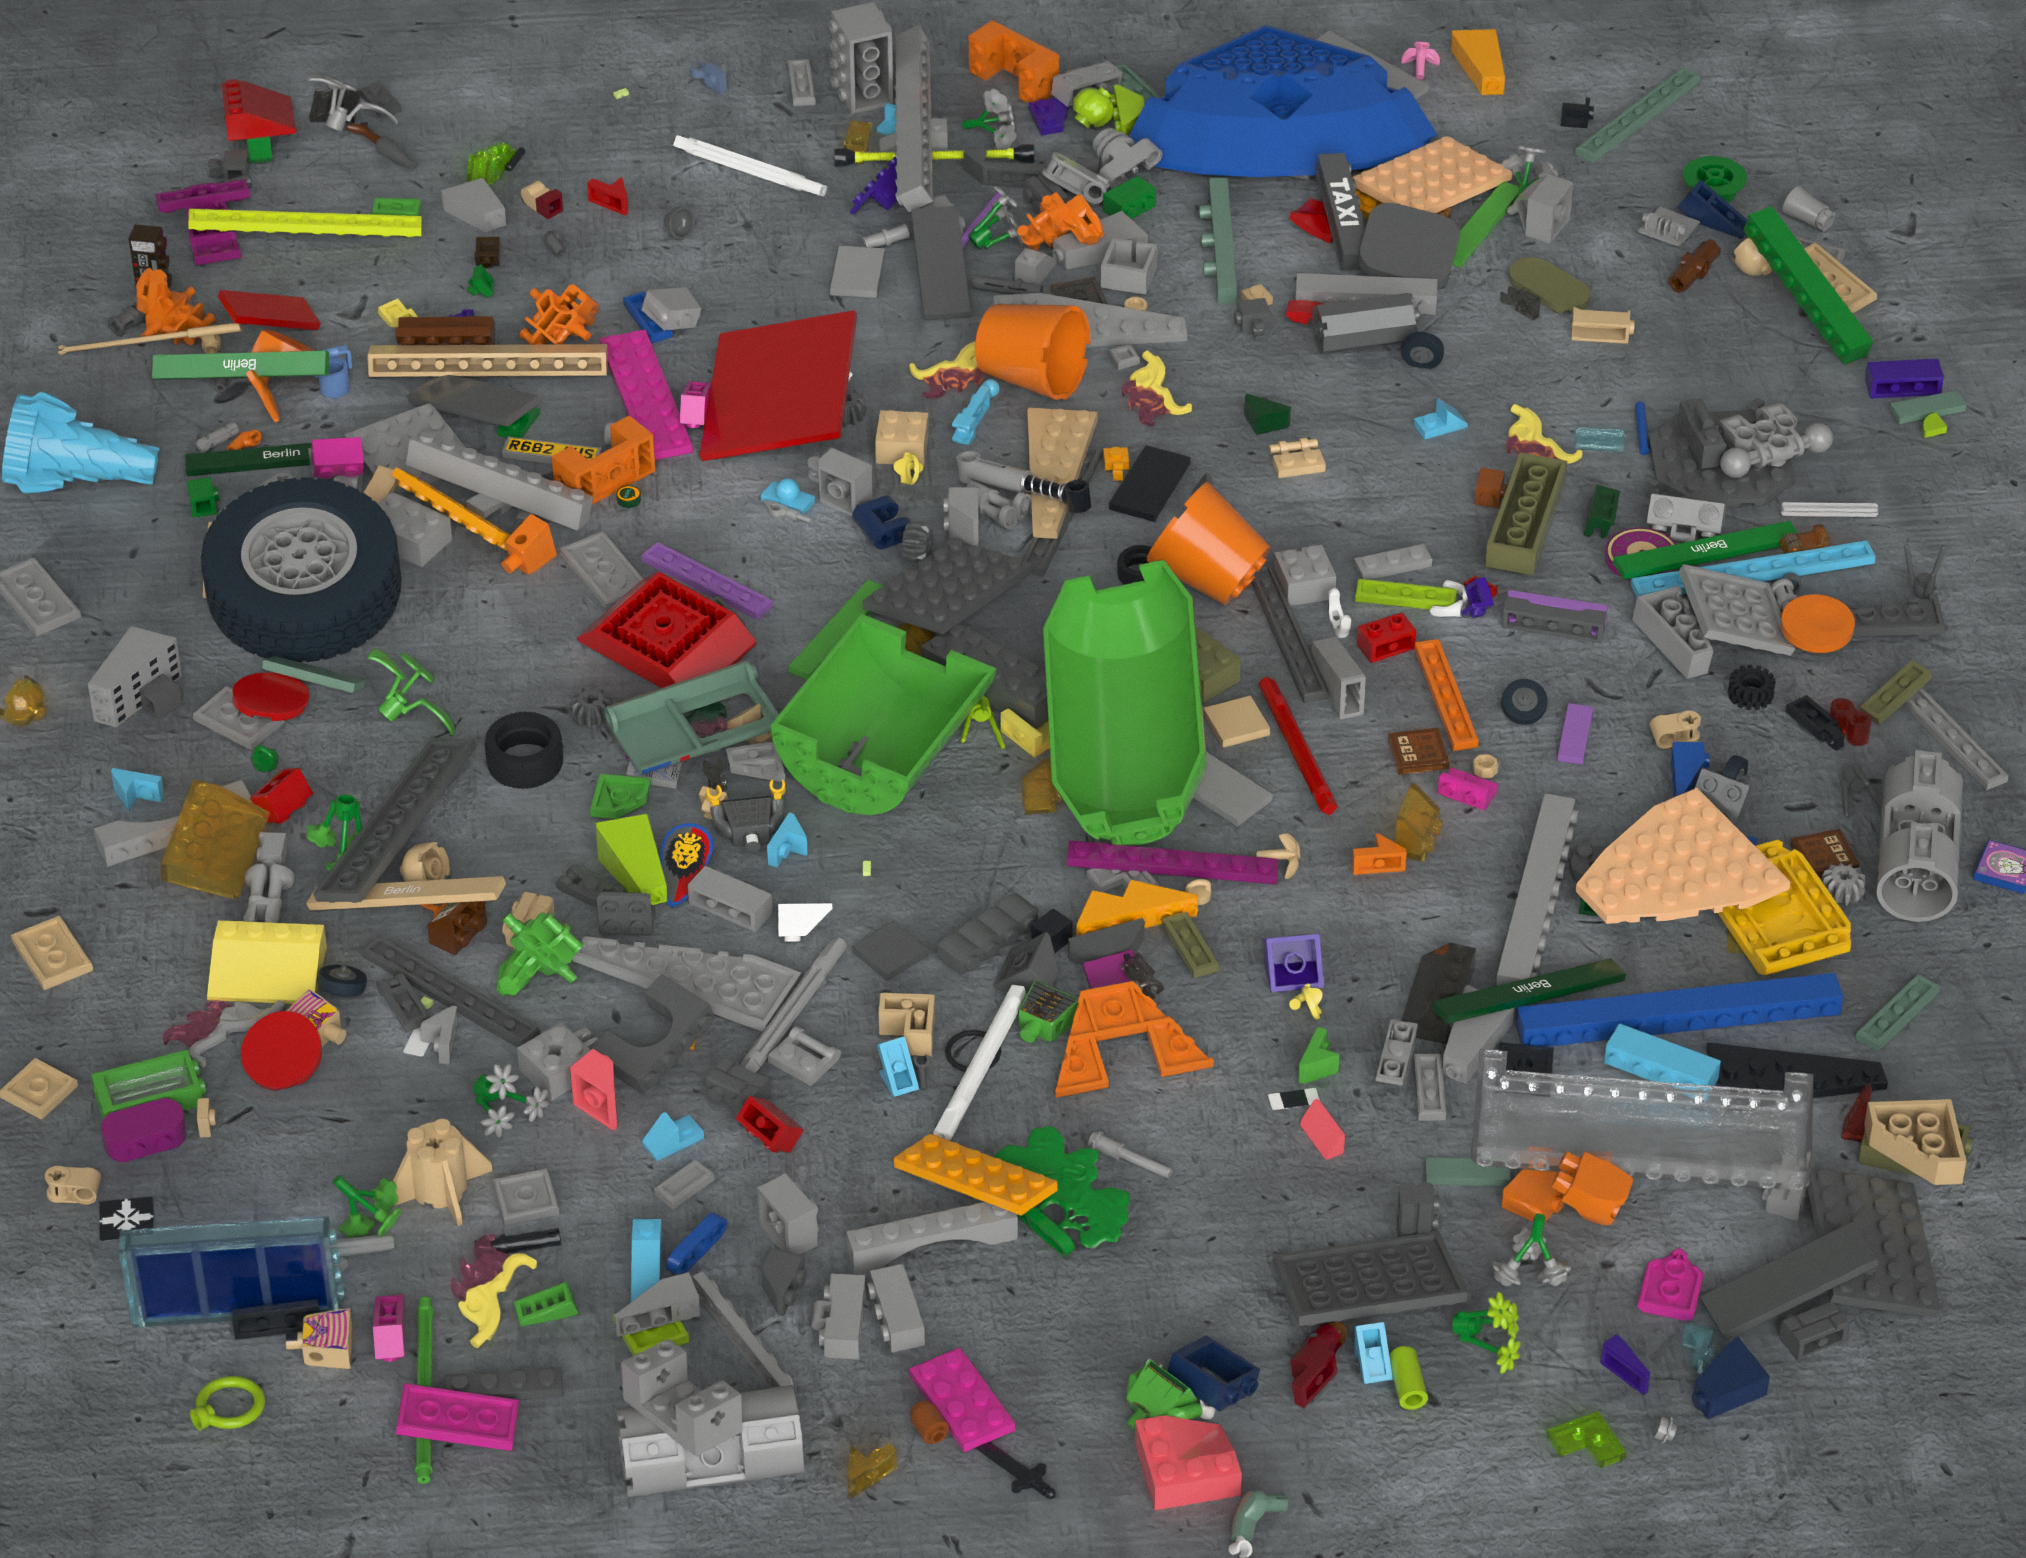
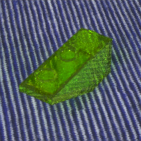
[466,142,517,185]

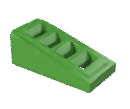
[514,1282,579,1327]

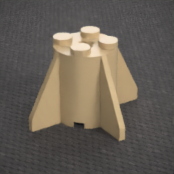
[393,1119,493,1226]

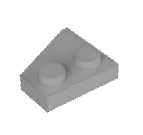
[726,741,785,782]

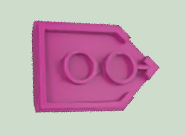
[1637,1248,1704,1321]

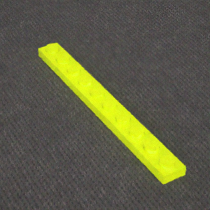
[188,209,422,237]

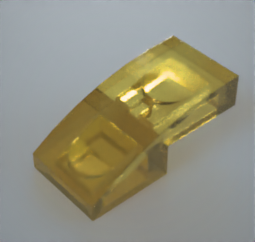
[844,121,873,164]

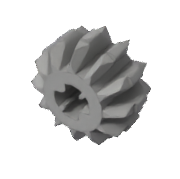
[1821,862,1866,907]

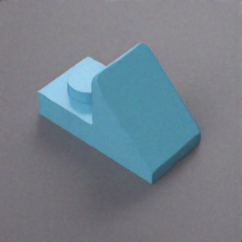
[1414,398,1468,440]
[111,768,164,811]
[767,812,808,868]
[876,1036,919,1097]
[642,1112,704,1162]
[1354,1322,1393,1384]

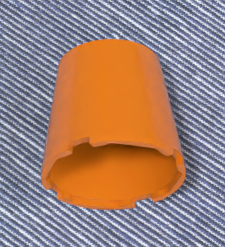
[975,304,1091,400]
[1147,482,1271,606]

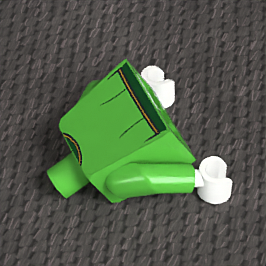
[1126,1359,1216,1431]

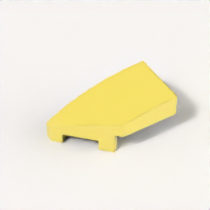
[378,299,418,327]

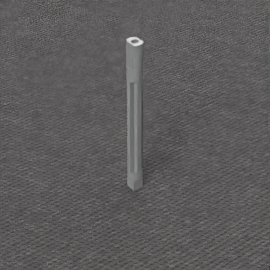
[739,937,847,1073]

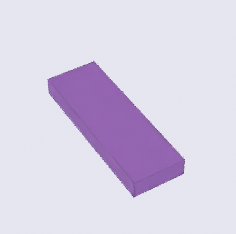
[1557,703,1594,765]

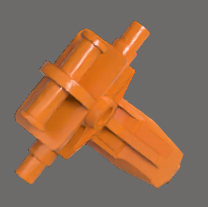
[1017,192,1104,251]
[136,268,216,346]
[519,284,599,345]

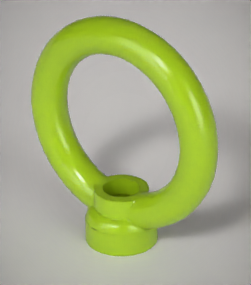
[190,1376,265,1431]

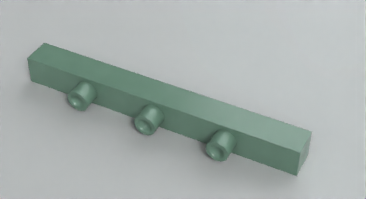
[1199,178,1237,303]

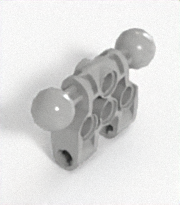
[1715,402,1833,478]

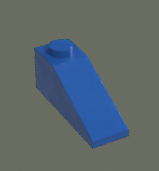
[1671,742,1709,798]

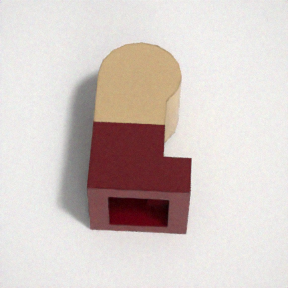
[521,181,563,220]

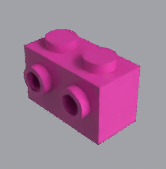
[311,437,364,479]

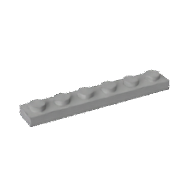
[693,1271,793,1388]

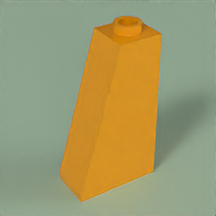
[1451,29,1505,95]

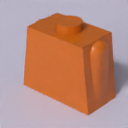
[1502,1157,1565,1221]

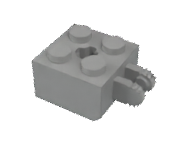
[808,448,873,516]
[517,1023,599,1101]

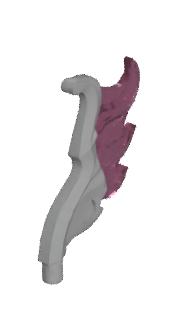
[163,1000,286,1067]

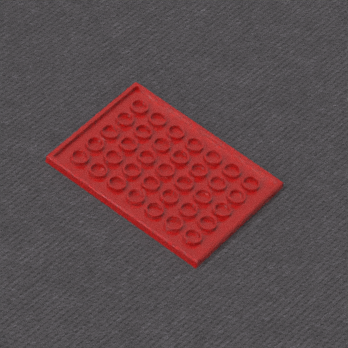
[700,310,857,461]

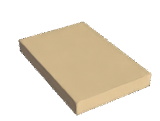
[11,915,93,990]

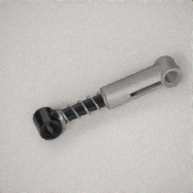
[957,451,1091,513]

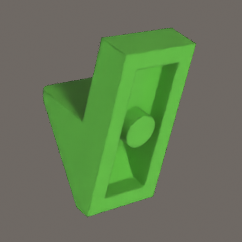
[1299,1027,1339,1084]

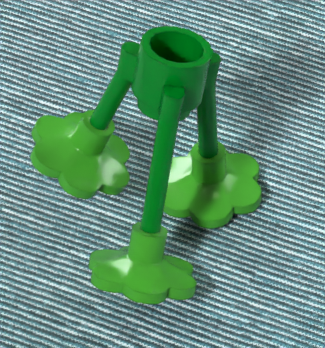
[306,794,362,871]

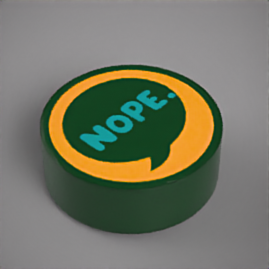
[616,486,641,508]

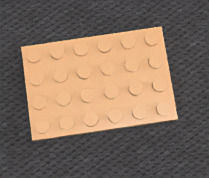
[1352,136,1513,214]

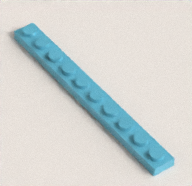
[1631,541,1876,598]

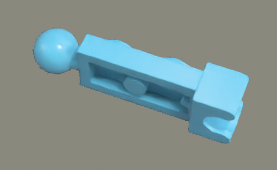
[952,379,1000,445]

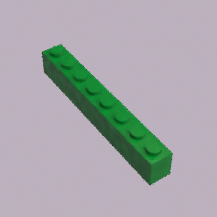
[1744,206,1873,365]

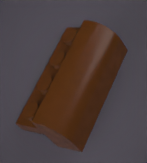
[395,316,495,345]

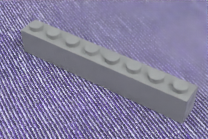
[406,431,593,531]

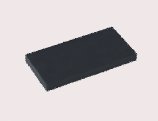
[1109,445,1191,522]

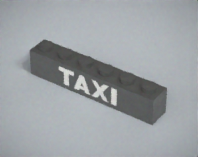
[1315,153,1365,270]

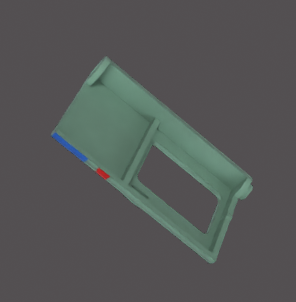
[604,660,779,775]

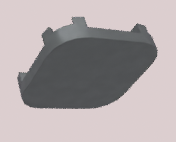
[1357,203,1459,290]

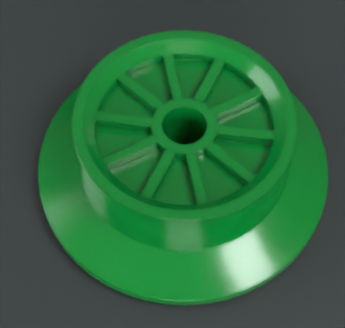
[1683,156,1747,203]

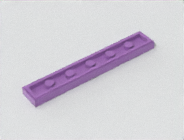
[642,542,773,620]

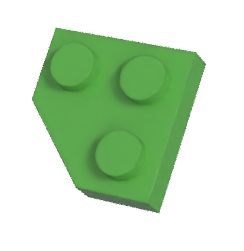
[590,774,651,819]

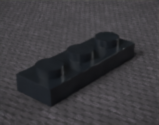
[232,1299,320,1340]

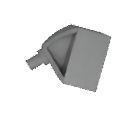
[1507,174,1573,243]

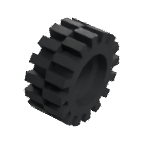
[1728,665,1776,710]

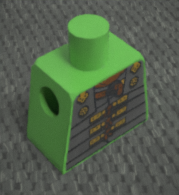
[1019,981,1079,1043]

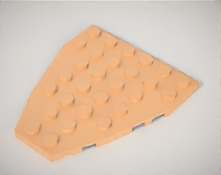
[1576,788,1791,924]

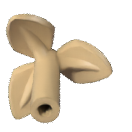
[1257,834,1301,879]

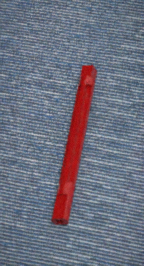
[1259,677,1338,815]

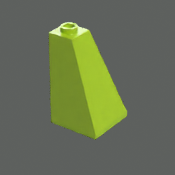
[595,814,667,905]

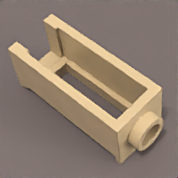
[1571,307,1635,344]

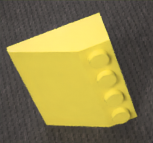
[207,920,327,1004]

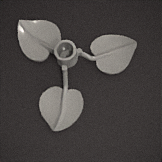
[307,72,398,132]

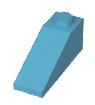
[631,1219,663,1302]

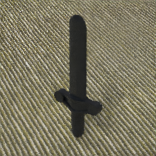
[976,1442,1056,1499]

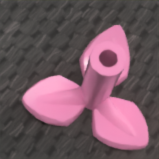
[1401,42,1440,80]

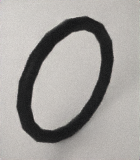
[945,1030,1002,1072]

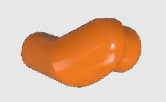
[227,429,262,450]

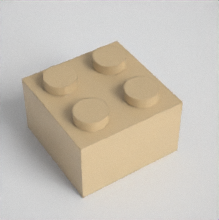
[875,410,929,466]

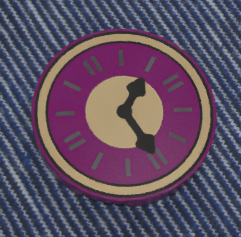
[1605,527,1676,581]

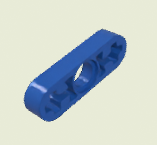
[666,1212,727,1275]

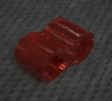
[1830,698,1872,746]

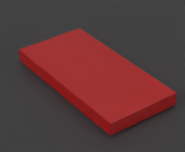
[218,290,321,330]

